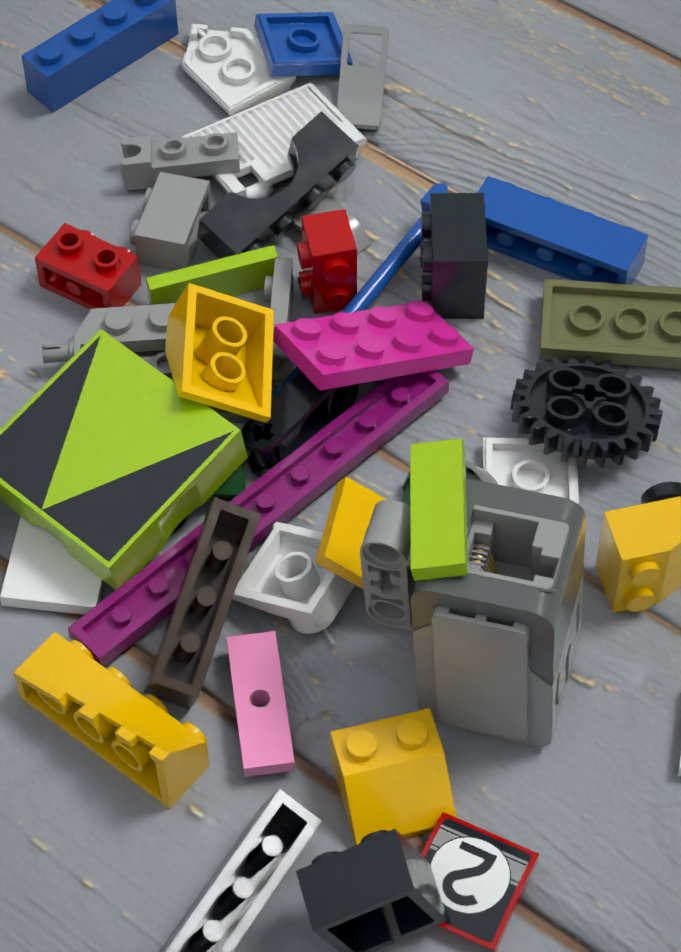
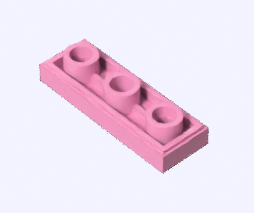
[226,631,295,777]

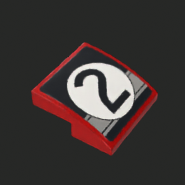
[421,812,540,952]

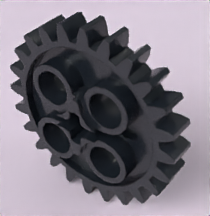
[510,355,663,467]

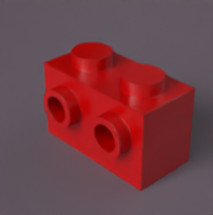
[297,209,357,314]
[34,223,142,310]

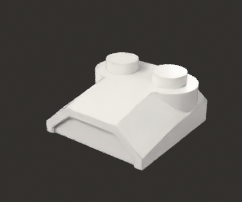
[232,522,355,634]

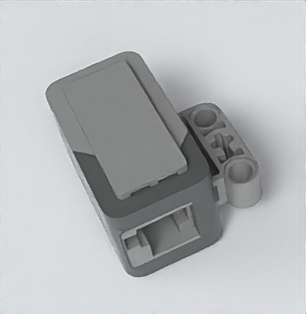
[360,479,586,747]

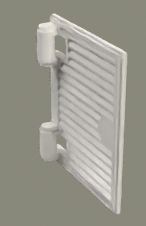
[181,83,367,199]

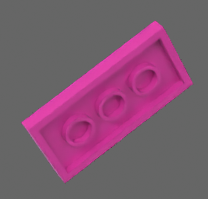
[273,301,474,391]

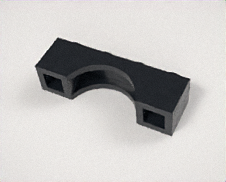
[197,111,359,259]

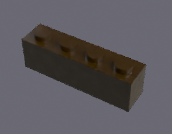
[143,497,261,710]

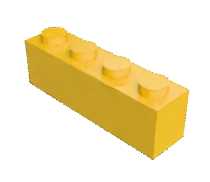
[13,632,210,809]

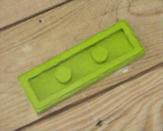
[146,245,279,305]
[410,438,468,581]

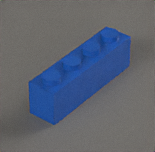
[21,0,179,113]
[477,176,648,284]

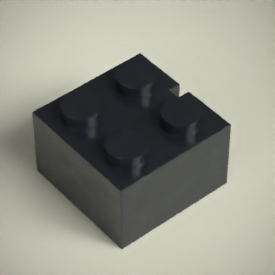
[420,193,488,319]
[296,829,448,952]

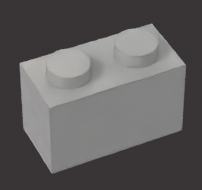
[130,172,212,271]

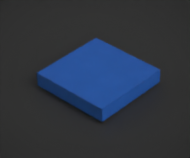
[254,12,353,77]

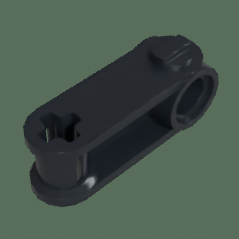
[241,370,358,477]

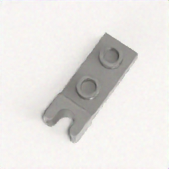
[120,132,240,190]
[264,258,295,382]

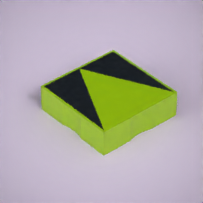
[0,329,248,590]

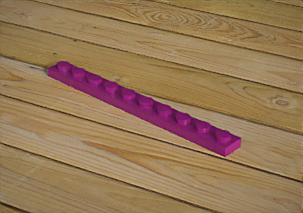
[68,370,449,667]

